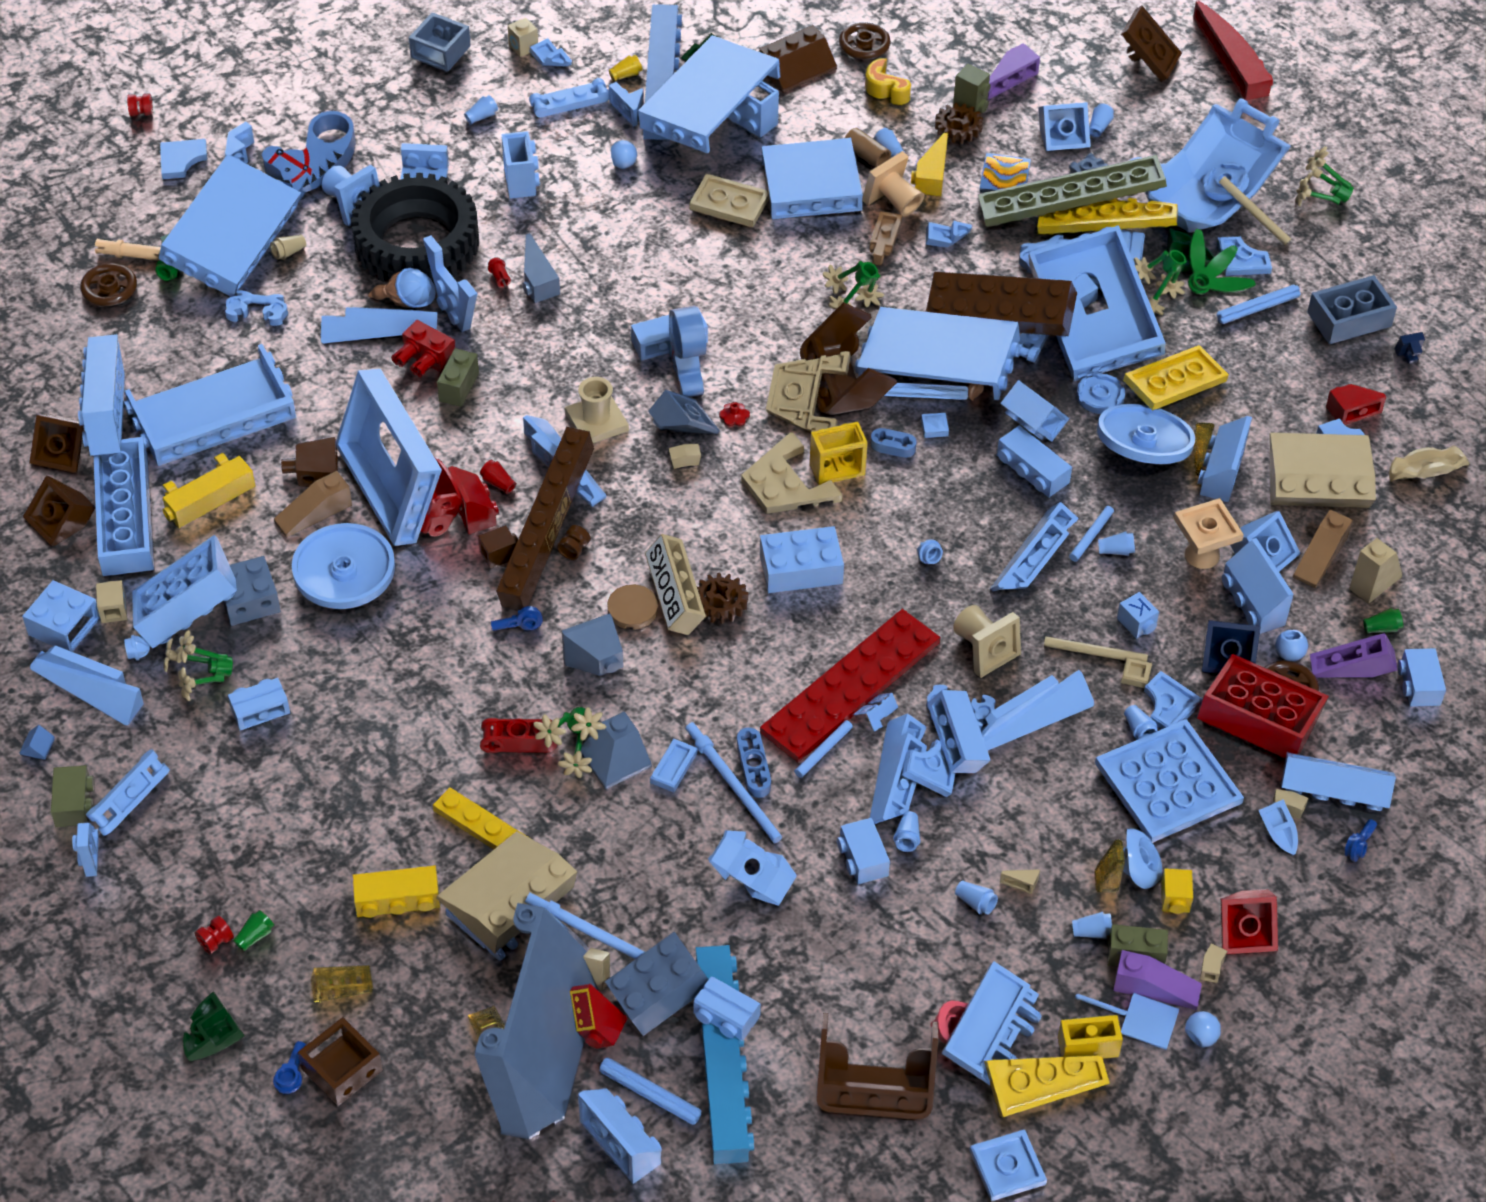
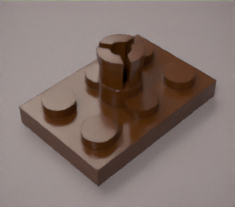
[1121,5,1182,82]

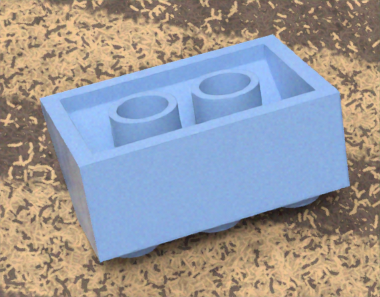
[1197,416,1252,502]
[1222,538,1294,634]
[578,1089,662,1184]

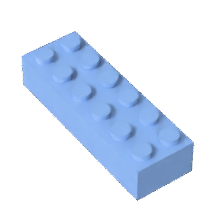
[78,334,125,456]
[93,437,154,576]

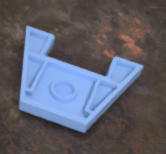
[423,235,478,332]

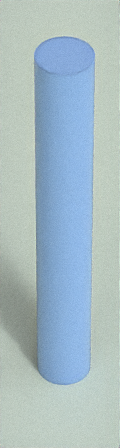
[1069,506,1114,562]
[794,720,853,778]

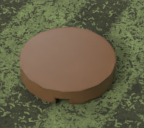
[607,584,658,630]

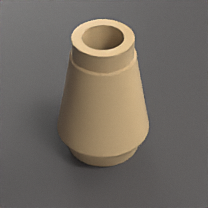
[270,234,306,260]

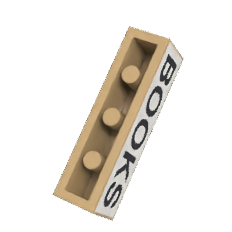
[645,534,706,635]

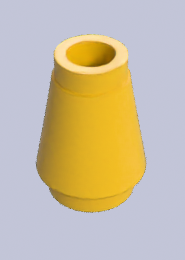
[608,55,643,82]

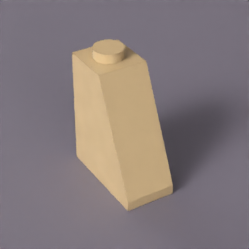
[1349,538,1402,604]

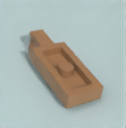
[870,211,902,266]

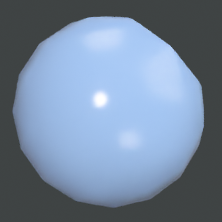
[611,140,637,169]
[1275,630,1309,662]
[1185,1011,1221,1048]

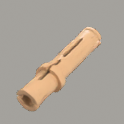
[95,239,161,261]

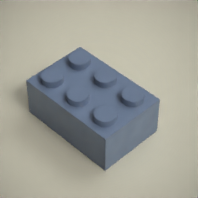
[1307,275,1397,345]
[605,932,709,1036]

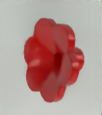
[719,402,750,426]

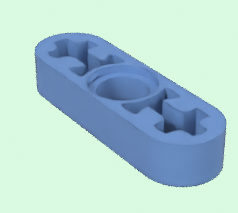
[737,727,771,798]

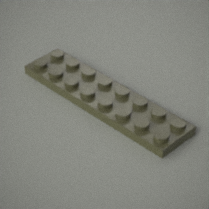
[978,155,1167,227]

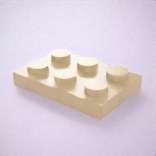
[689,174,770,227]

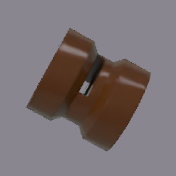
[557,525,591,560]

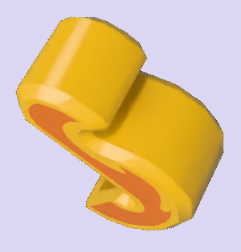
[865,58,911,105]

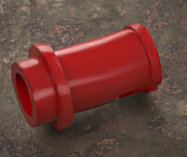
[488,257,511,288]

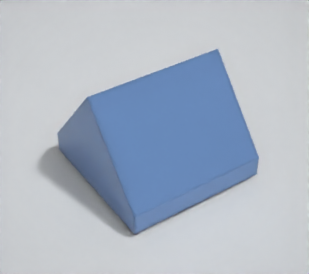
[19,725,55,760]

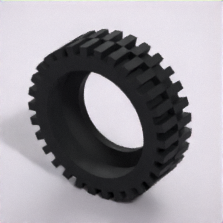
[351,173,479,284]

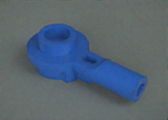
[491,606,543,631]
[1345,819,1377,862]
[273,1041,306,1094]

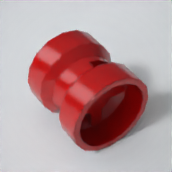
[127,93,153,117]
[194,916,234,955]

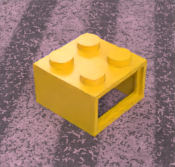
[809,421,868,485]

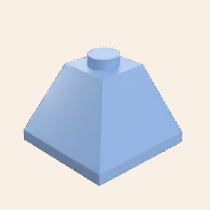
[1230,511,1301,571]

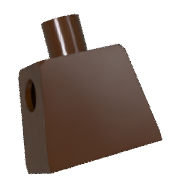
[281,437,338,487]

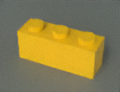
[353,865,440,918]

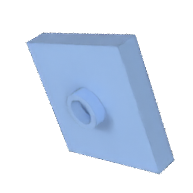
[969,1129,1047,1202]

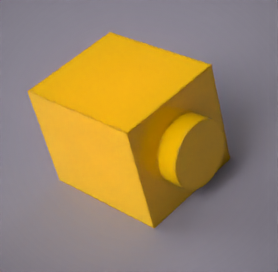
[1161,868,1193,914]

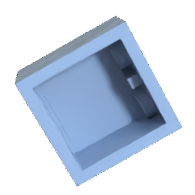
[727,81,779,138]
[501,131,540,199]
[1001,380,1070,442]
[22,580,100,652]

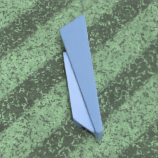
[321,307,438,344]
[523,415,606,507]
[990,502,1079,591]
[30,645,144,725]
[980,670,1094,751]
[870,713,927,824]

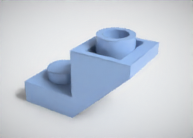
[225,122,254,163]

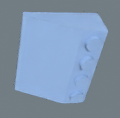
[132,535,237,648]

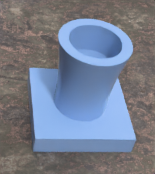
[322,165,380,227]

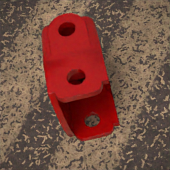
[420,456,462,536]

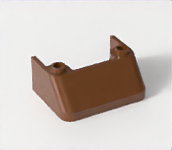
[800,302,897,415]
[816,1013,939,1120]

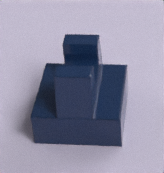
[1394,332,1426,364]

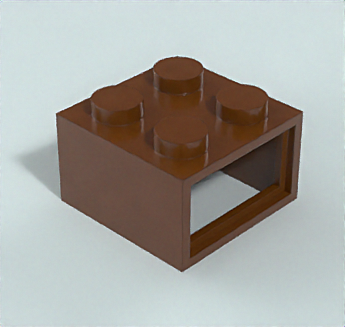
[298,1017,383,1106]

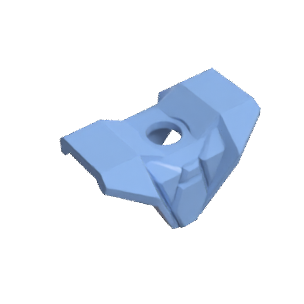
[708,830,797,906]

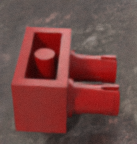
[391,320,455,378]

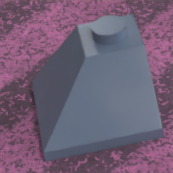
[648,389,720,434]
[562,613,624,676]
[581,711,652,790]

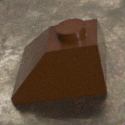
[29,414,84,473]
[23,476,96,546]

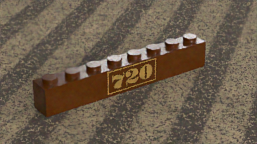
[496,427,594,611]

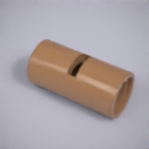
[845,127,891,168]

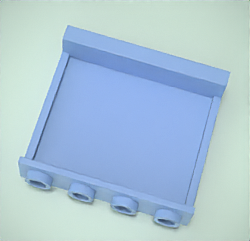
[762,138,863,219]

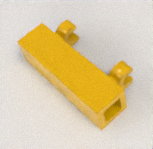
[162,453,256,528]

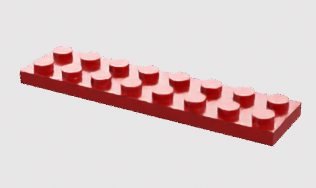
[760,608,941,763]

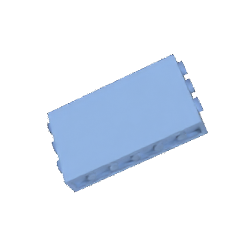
[638,35,780,153]
[159,154,301,297]
[855,307,1020,400]
[124,344,296,466]

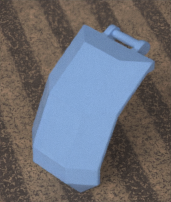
[1145,98,1291,232]

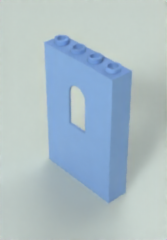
[1029,225,1166,382]
[336,369,442,546]

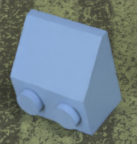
[1038,102,1090,151]

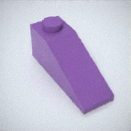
[988,43,1040,100]
[1310,633,1398,678]
[1113,950,1202,1010]

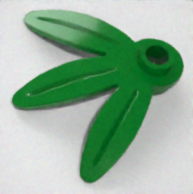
[1188,229,1256,295]

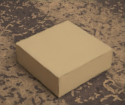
[1121,658,1152,688]

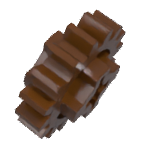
[935,103,983,144]
[697,573,749,624]

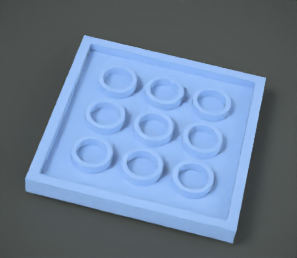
[1095,719,1244,842]

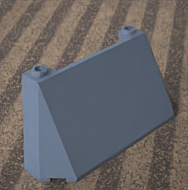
[475,903,598,1139]

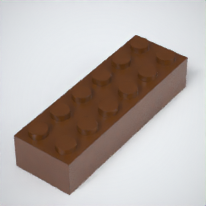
[926,272,1077,336]

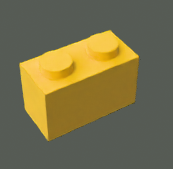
[1057,1015,1123,1059]

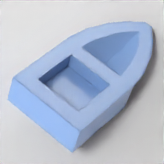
[1258,800,1298,855]

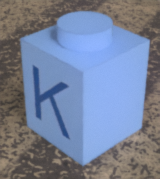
[1117,592,1159,639]

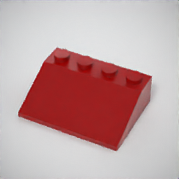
[1197,654,1329,759]

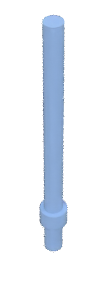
[685,722,782,843]
[525,892,645,959]

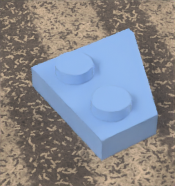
[72,823,99,877]

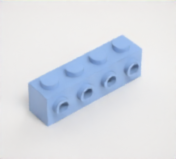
[1281,752,1396,811]

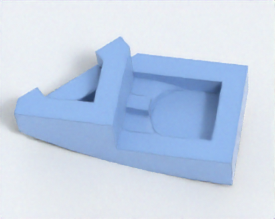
[529,38,572,66]
[926,221,972,247]

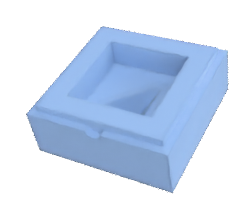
[921,413,949,438]

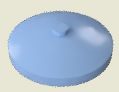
[1097,404,1195,464]
[292,523,395,609]

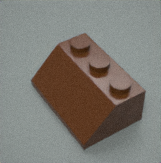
[759,25,837,93]

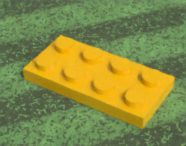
[1123,345,1229,411]

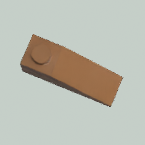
[274,471,352,538]
[1293,510,1353,588]

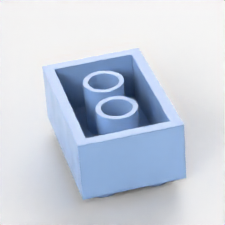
[759,526,844,593]

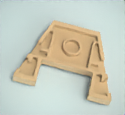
[766,351,851,433]
[741,432,843,514]

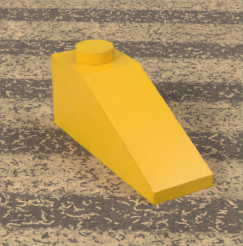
[911,133,948,196]

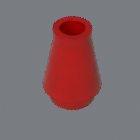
[480,460,517,494]

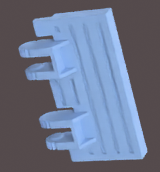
[941,961,1042,1085]

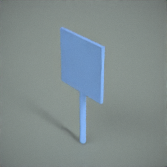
[1075,993,1179,1050]

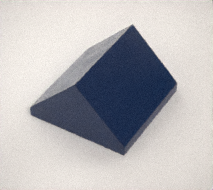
[1202,620,1261,674]

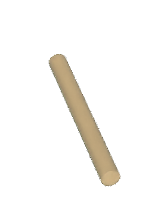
[1219,176,1291,245]
[1044,637,1148,662]

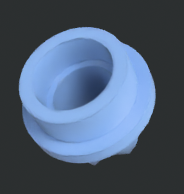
[917,539,943,564]
[124,635,150,661]

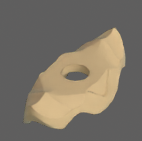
[1389,445,1469,482]

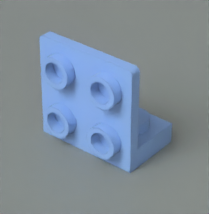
[400,143,449,180]

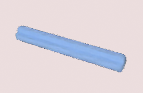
[1217,285,1301,324]
[884,382,968,400]
[600,1058,701,1125]

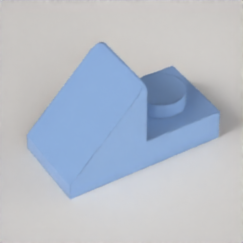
[609,82,644,127]

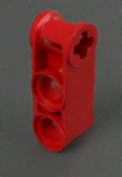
[480,718,558,753]

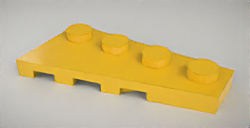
[984,1055,1110,1117]

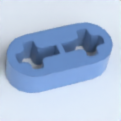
[870,428,916,458]

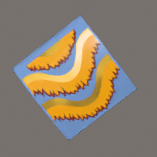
[979,153,1031,193]

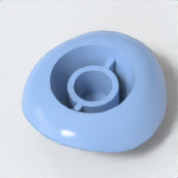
[1119,829,1162,889]

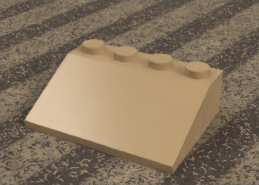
[1269,433,1376,508]
[437,831,577,954]

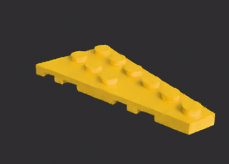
[1037,198,1178,235]

